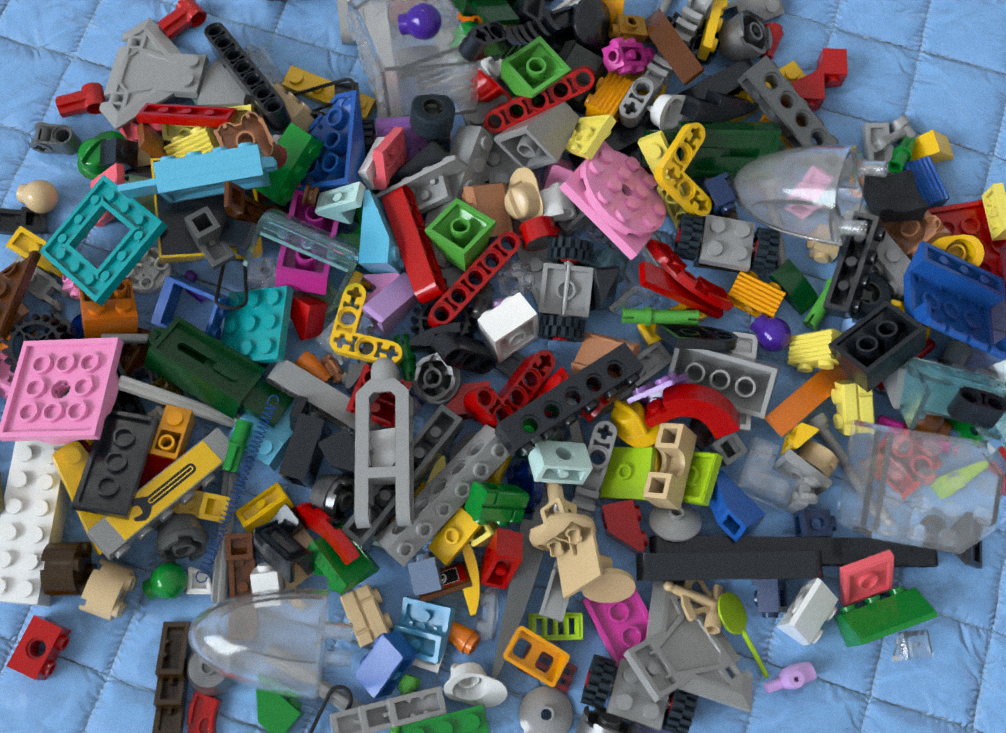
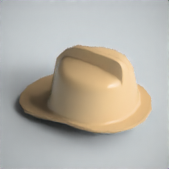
[504,167,544,223]

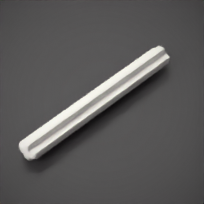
[118,375,241,428]

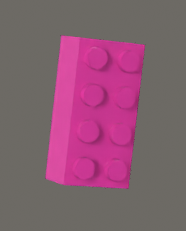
[275,190,340,295]

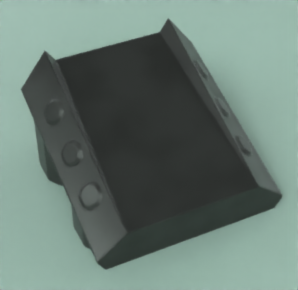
[555,40,606,110]

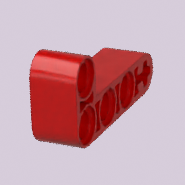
[463,350,556,429]

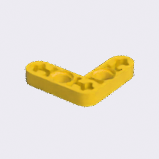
[654,122,712,217]
[330,283,403,366]

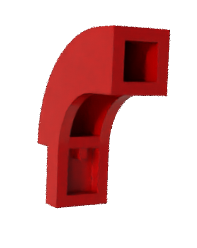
[644,384,740,439]

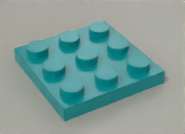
[221,286,294,364]

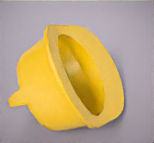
[931,234,984,267]
[609,400,660,448]

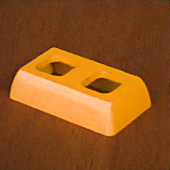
[503,626,570,687]

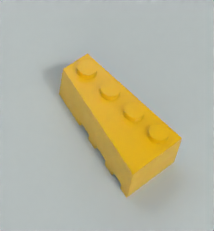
[51,440,105,556]

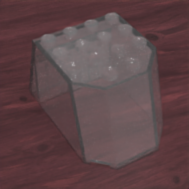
[345,0,478,118]
[836,419,1006,554]

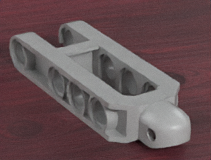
[354,357,414,528]

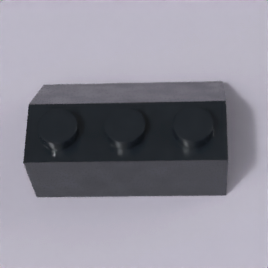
[828,300,926,392]

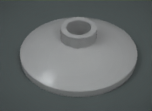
[649,503,702,542]
[519,686,573,733]

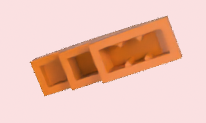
[765,365,850,438]

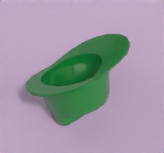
[77,131,127,180]

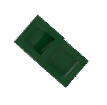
[769,259,819,316]

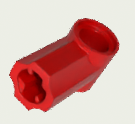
[157,0,207,40]
[55,82,106,118]

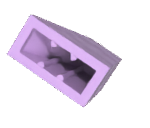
[362,272,419,338]

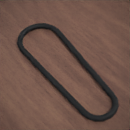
[292,78,356,111]
[214,259,248,310]

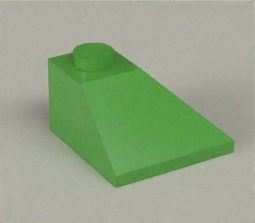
[501,36,571,98]
[425,198,496,272]

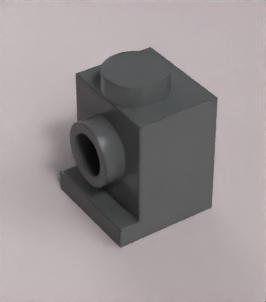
[706,432,749,467]

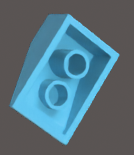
[359,190,405,275]
[227,400,312,472]

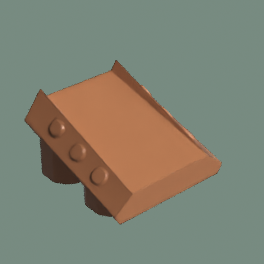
[213,112,282,160]
[462,182,515,237]
[883,210,951,260]
[571,332,641,387]

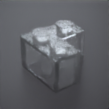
[734,436,796,509]

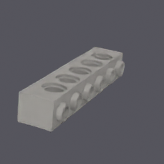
[375,425,510,567]

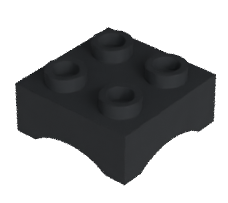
[859,170,929,222]

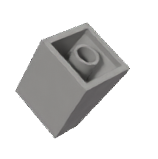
[494,101,580,170]

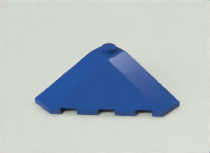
[296,90,366,194]

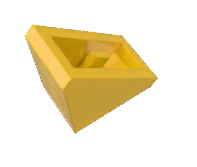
[907,130,954,163]

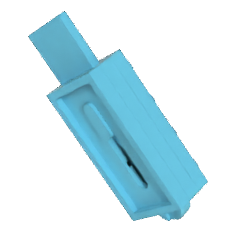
[117,142,278,203]

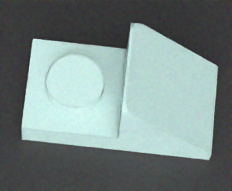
[315,181,366,224]

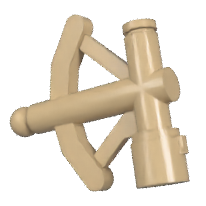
[663,580,723,634]

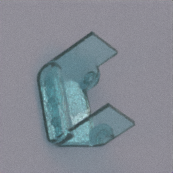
[242,209,359,305]
[899,357,1006,450]

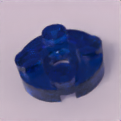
[506,460,544,514]

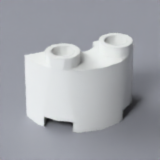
[540,182,578,222]

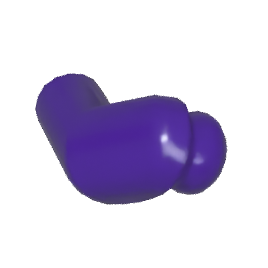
[181,270,207,303]

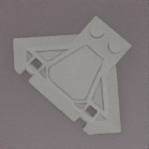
[99,18,209,131]
[623,580,753,713]

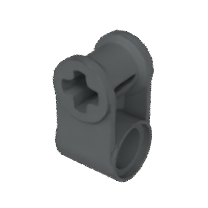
[30,122,82,155]

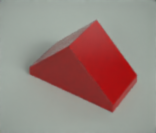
[290,291,327,341]

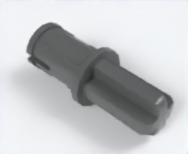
[471,282,494,319]

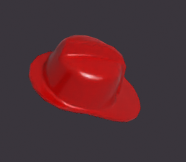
[468,64,512,103]

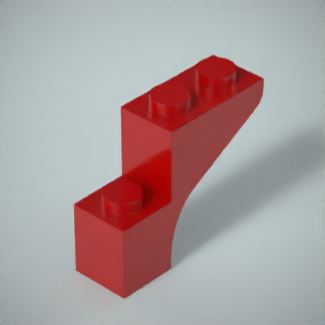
[781,48,848,112]

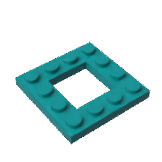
[39,175,168,306]

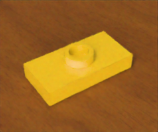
[427,507,482,565]

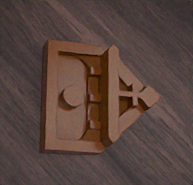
[137,123,168,158]

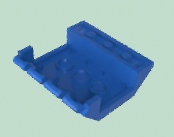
[903,241,1006,360]

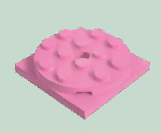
[559,141,669,260]
[0,337,123,445]

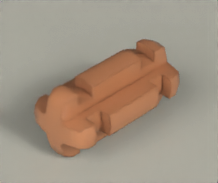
[321,354,343,385]

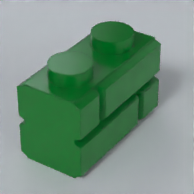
[464,481,530,526]

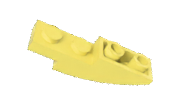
[638,130,693,229]

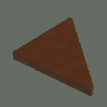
[0,250,41,340]

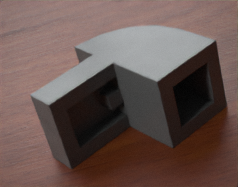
[184,206,236,271]

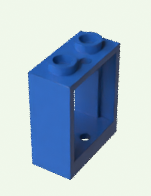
[150,275,230,340]

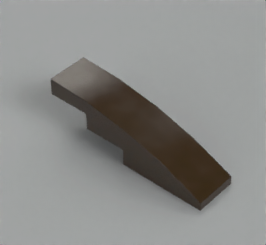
[152,622,191,733]

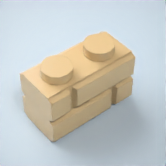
[339,584,394,648]

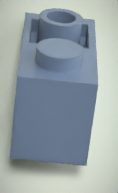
[407,552,444,596]

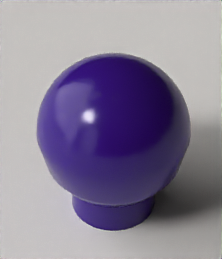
[398,3,442,40]
[749,313,791,352]

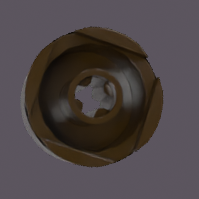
[40,541,97,597]

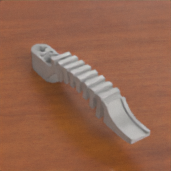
[619,0,715,128]
[539,421,617,623]

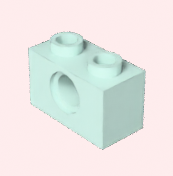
[528,440,593,485]

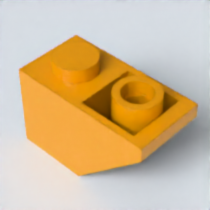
[150,404,196,460]

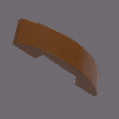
[645,8,705,86]
[224,181,289,236]
[225,532,258,643]

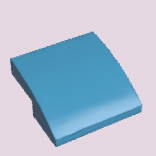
[393,596,455,664]

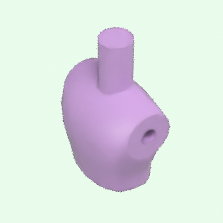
[763,661,817,694]

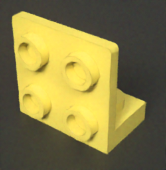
[981,183,1006,241]

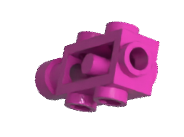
[602,37,657,76]

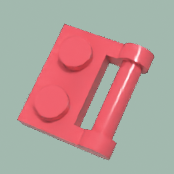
[372,126,407,190]

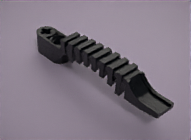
[458,6,574,62]

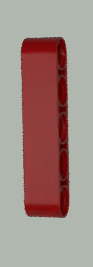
[483,65,595,133]
[382,185,447,304]
[428,231,520,328]

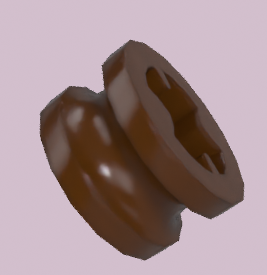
[302,184,320,208]

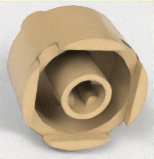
[79,558,139,621]

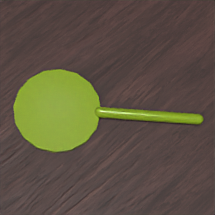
[717,592,769,678]

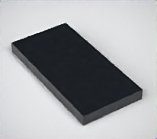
[71,409,159,520]

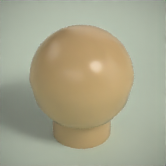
[16,180,59,214]

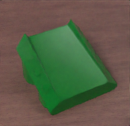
[307,523,380,596]

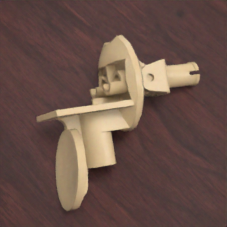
[529,482,636,603]

